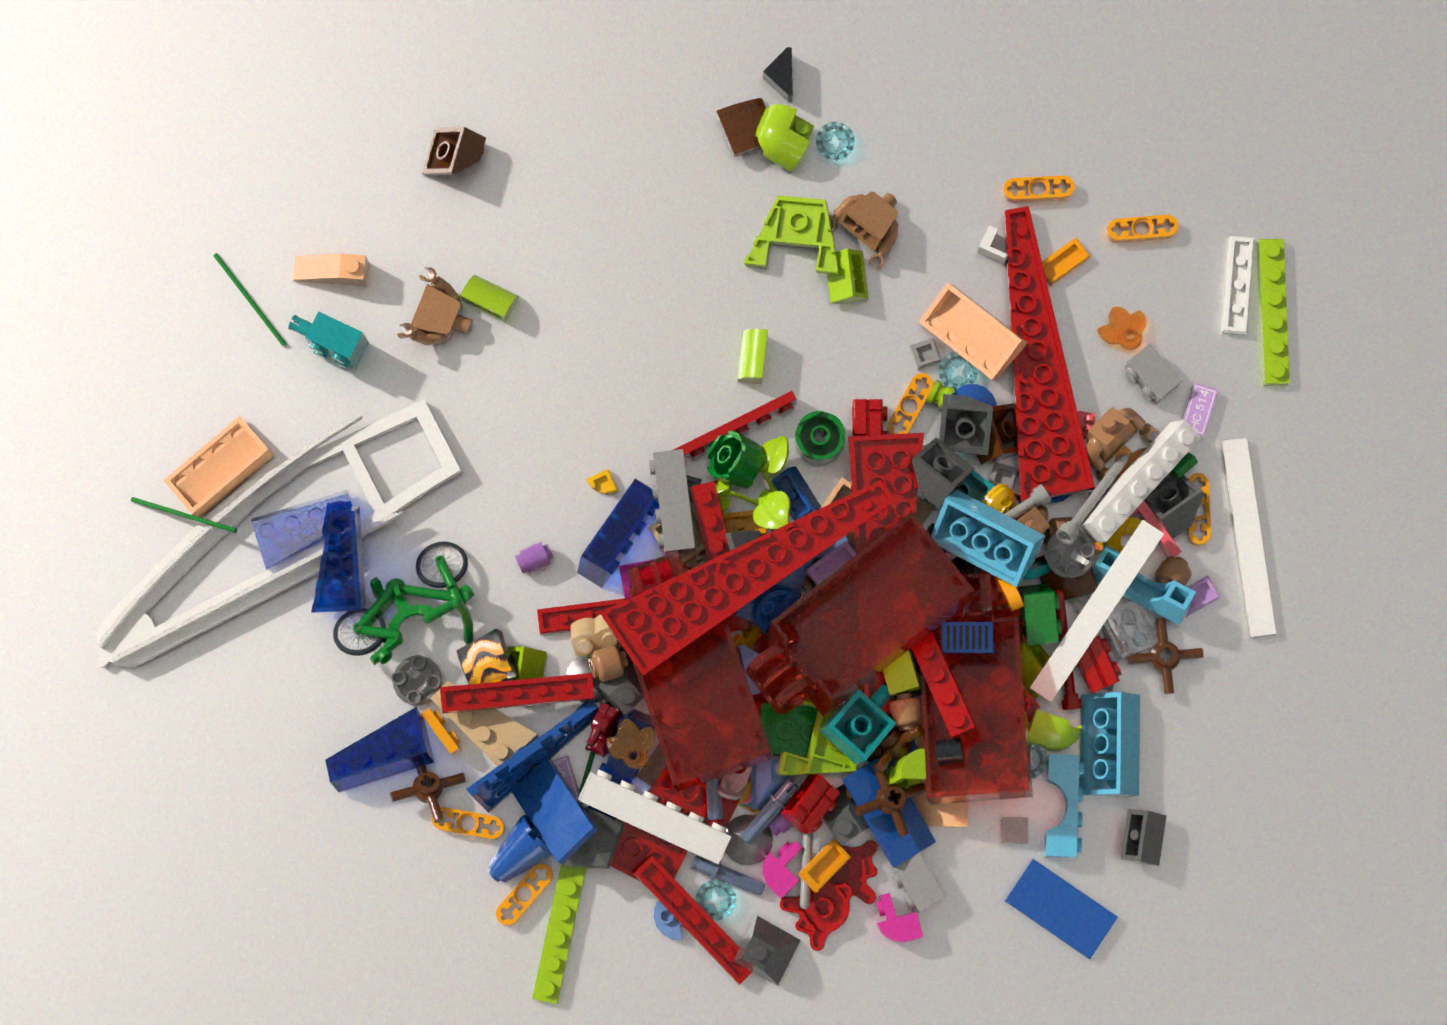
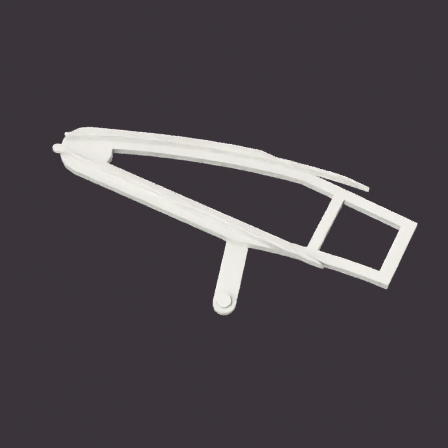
[97,400,462,668]

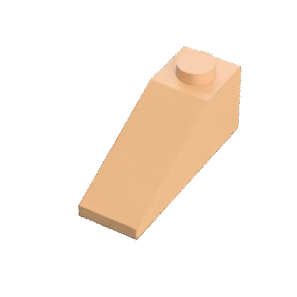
[293,254,369,286]

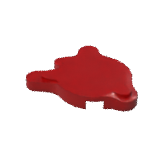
[828,840,878,905]
[780,881,854,951]

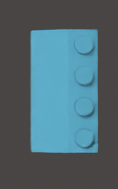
[929,490,1045,587]
[1080,692,1140,796]

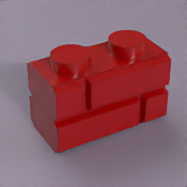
[852,399,888,436]
[1077,635,1122,694]
[781,774,840,834]

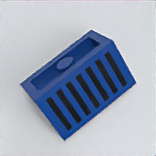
[942,622,996,653]

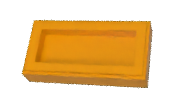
[1042,237,1091,286]
[798,839,851,893]

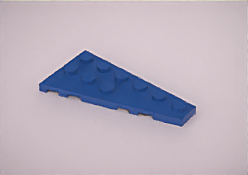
[466,700,599,813]

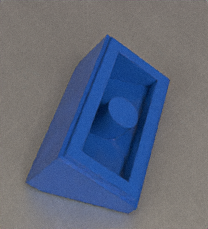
[771,466,821,521]

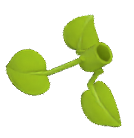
[716,436,791,530]

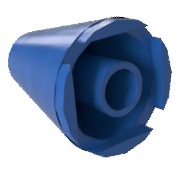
[488,815,553,883]

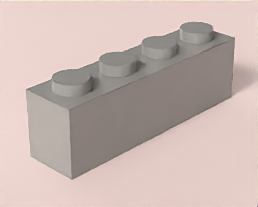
[649,449,696,555]

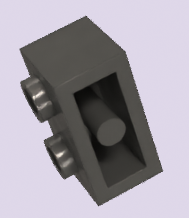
[1120,809,1166,866]

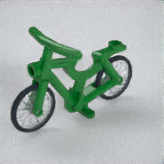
[333,541,475,665]

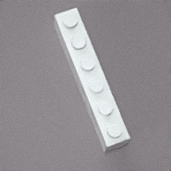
[1078,420,1201,543]
[578,770,731,865]

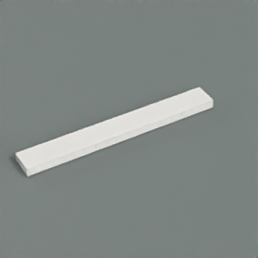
[1221,438,1276,638]
[1030,520,1164,702]

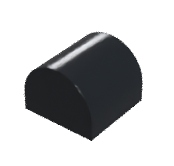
[935,737,965,767]

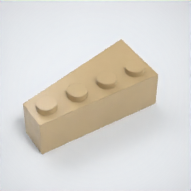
[430,681,539,767]

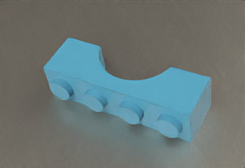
[1093,545,1196,625]
[1044,754,1084,858]

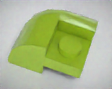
[755,104,814,172]
[1026,710,1083,752]

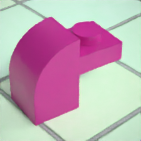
[763,841,802,899]
[876,893,923,942]

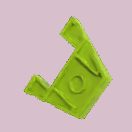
[744,195,839,275]
[776,678,857,776]

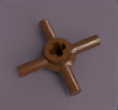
[1127,618,1203,694]
[866,726,925,771]
[390,752,466,823]
[855,763,926,837]

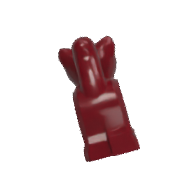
[585,702,626,757]

